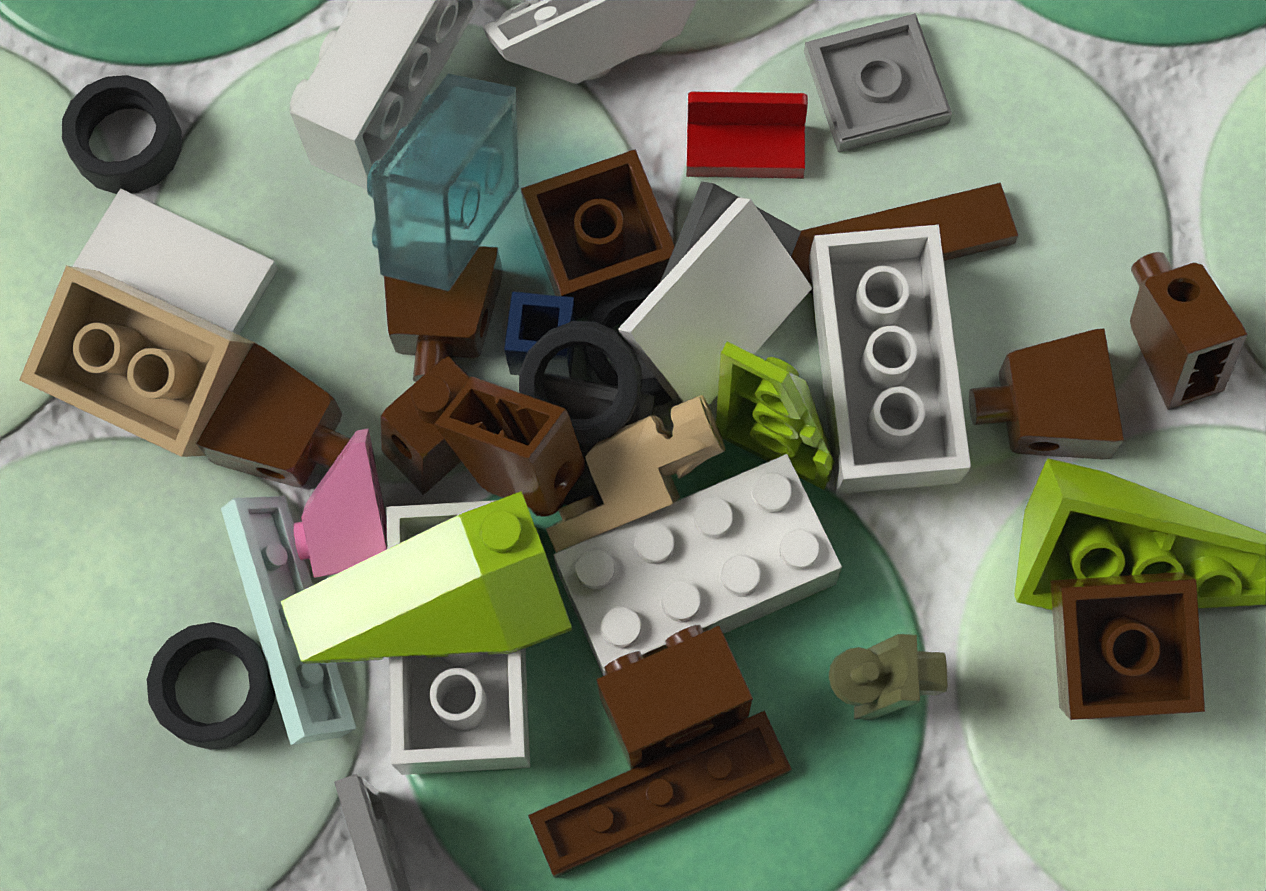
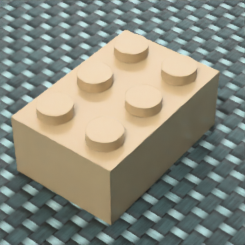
[19,265,257,457]

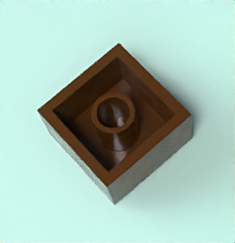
[521,149,675,318]
[1050,572,1205,720]
[596,625,753,769]

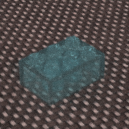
[367,73,519,291]

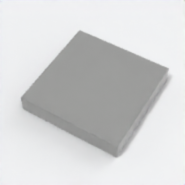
[804,13,952,153]
[334,774,411,891]

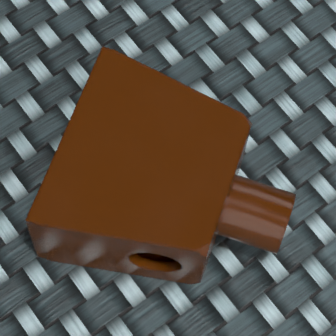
[382,241,503,382]
[1130,252,1248,410]
[969,328,1124,459]
[196,343,351,488]
[381,356,470,495]
[434,376,585,517]

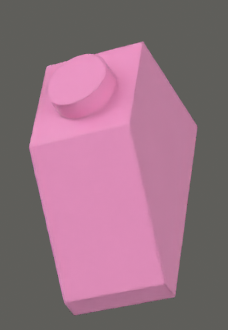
[294,429,387,578]

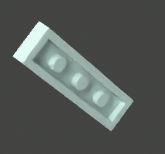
[221,496,356,745]

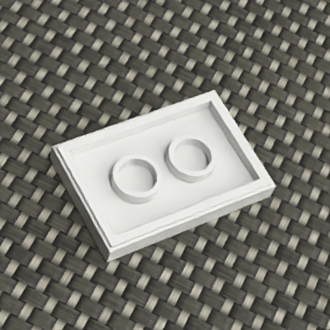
[73,189,278,335]
[618,197,812,405]

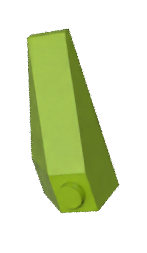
[716,341,834,490]
[1014,458,1266,610]
[280,491,572,664]

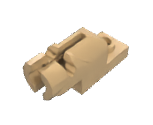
[546,395,726,553]

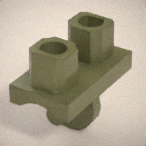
[829,634,948,720]

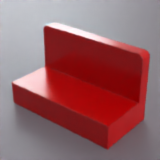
[686,91,808,179]

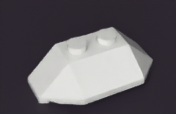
[483,0,697,84]

